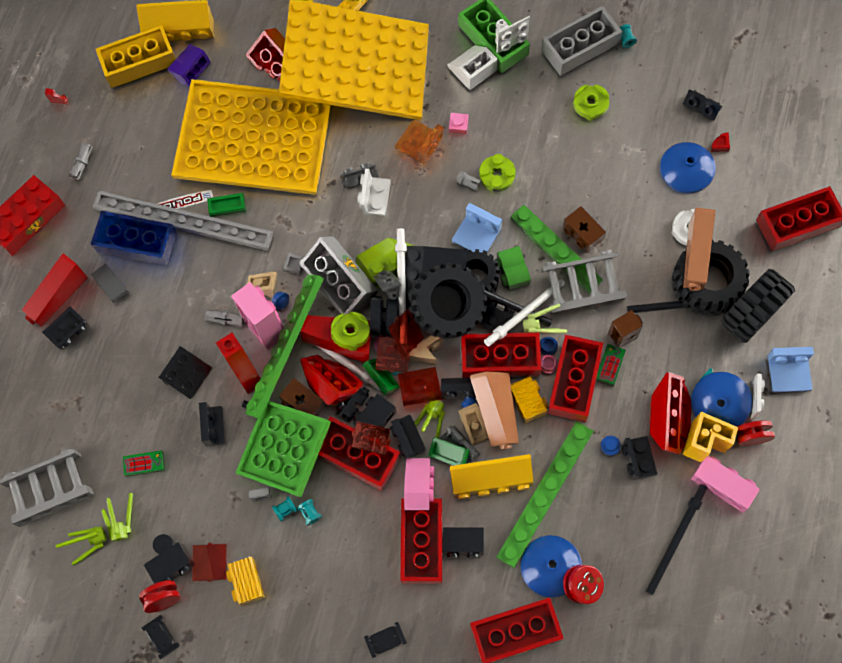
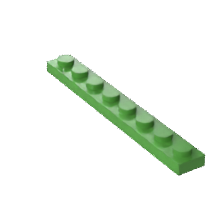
[245,274,324,419]
[496,421,594,568]

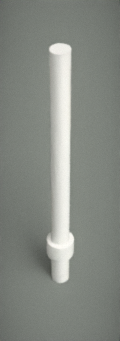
[395,228,407,344]
[484,279,565,346]
[299,333,381,392]

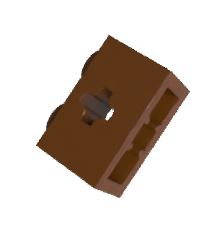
[563,206,606,253]
[608,310,643,348]
[279,378,326,416]

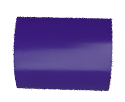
[168,44,211,87]

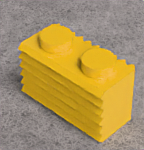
[511,376,549,424]
[226,557,265,606]

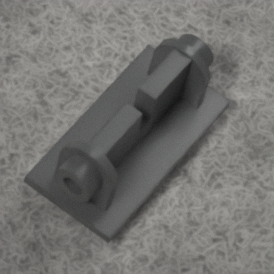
[340,163,379,188]
[373,271,402,300]
[440,425,481,464]

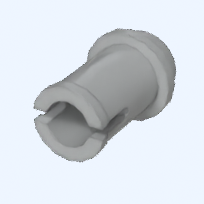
[456,171,481,191]

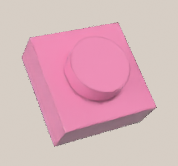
[449,113,469,134]

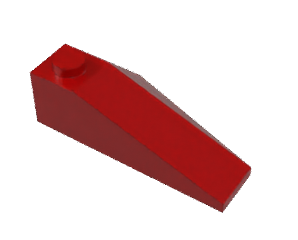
[245,28,285,81]

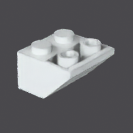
[447,45,498,90]

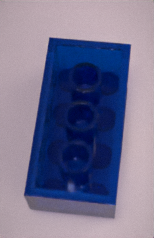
[90,211,177,266]

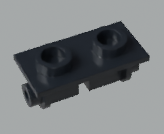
[683,89,723,120]
[335,386,370,423]

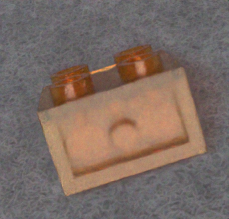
[395,120,444,165]

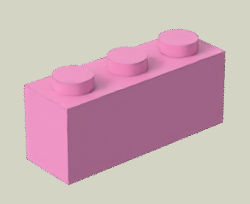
[691,456,760,513]
[404,458,434,510]

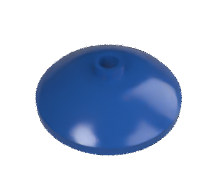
[660,142,716,193]
[691,372,752,427]
[521,535,582,598]

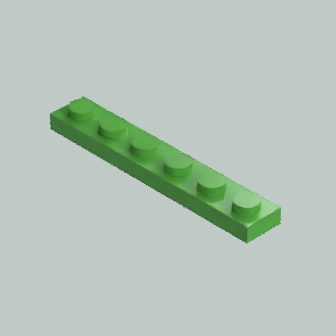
[510,205,603,294]

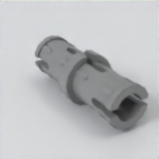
[69,143,93,180]
[205,309,244,327]

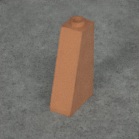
[684,207,716,291]
[470,372,519,450]

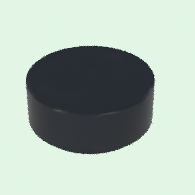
[153,534,174,554]

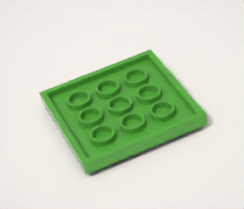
[236,401,331,497]

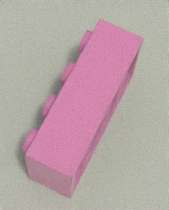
[231,282,284,350]

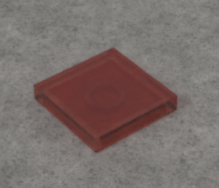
[398,367,442,406]

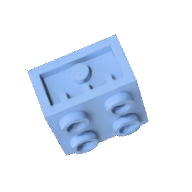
[452,203,502,252]
[767,347,814,393]

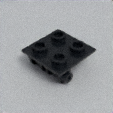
[158,346,212,399]

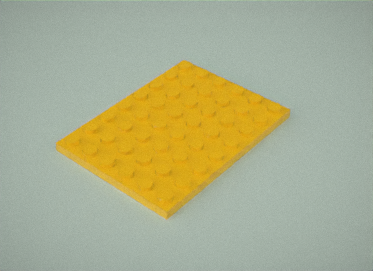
[278,0,429,120]
[171,79,332,195]

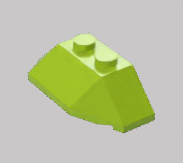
[355,237,414,289]

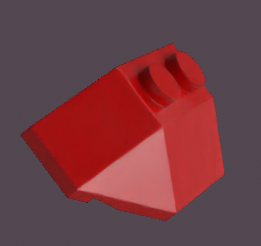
[300,354,363,405]
[650,372,692,454]

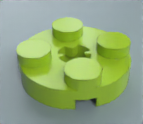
[573,84,610,121]
[479,154,516,191]
[331,312,370,351]

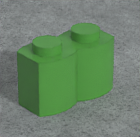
[495,246,531,291]

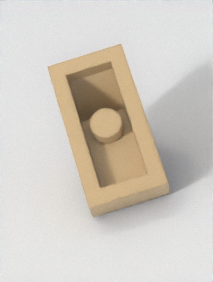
[247,271,278,298]
[408,336,443,365]
[458,403,489,445]

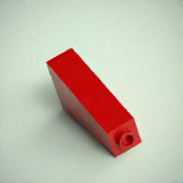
[22,253,88,327]
[299,315,371,363]
[215,332,261,395]

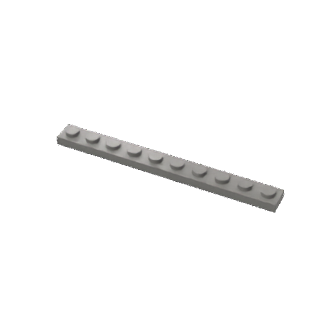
[93,191,273,251]

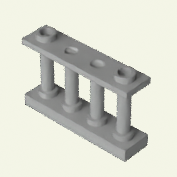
[541,250,627,314]
[0,449,94,527]

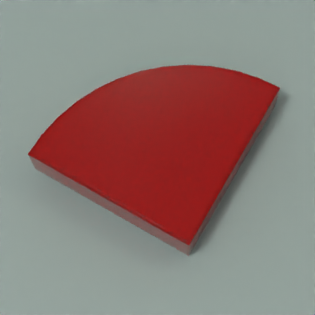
[44,88,69,104]
[711,132,730,152]

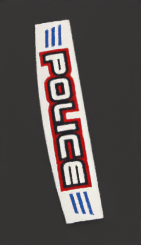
[157,190,213,209]

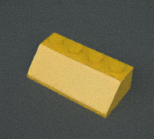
[136,0,214,41]
[95,25,176,88]
[450,454,534,500]

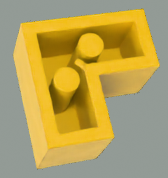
[682,412,738,462]

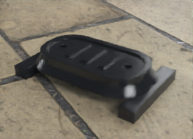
[142,615,180,659]
[364,622,407,658]

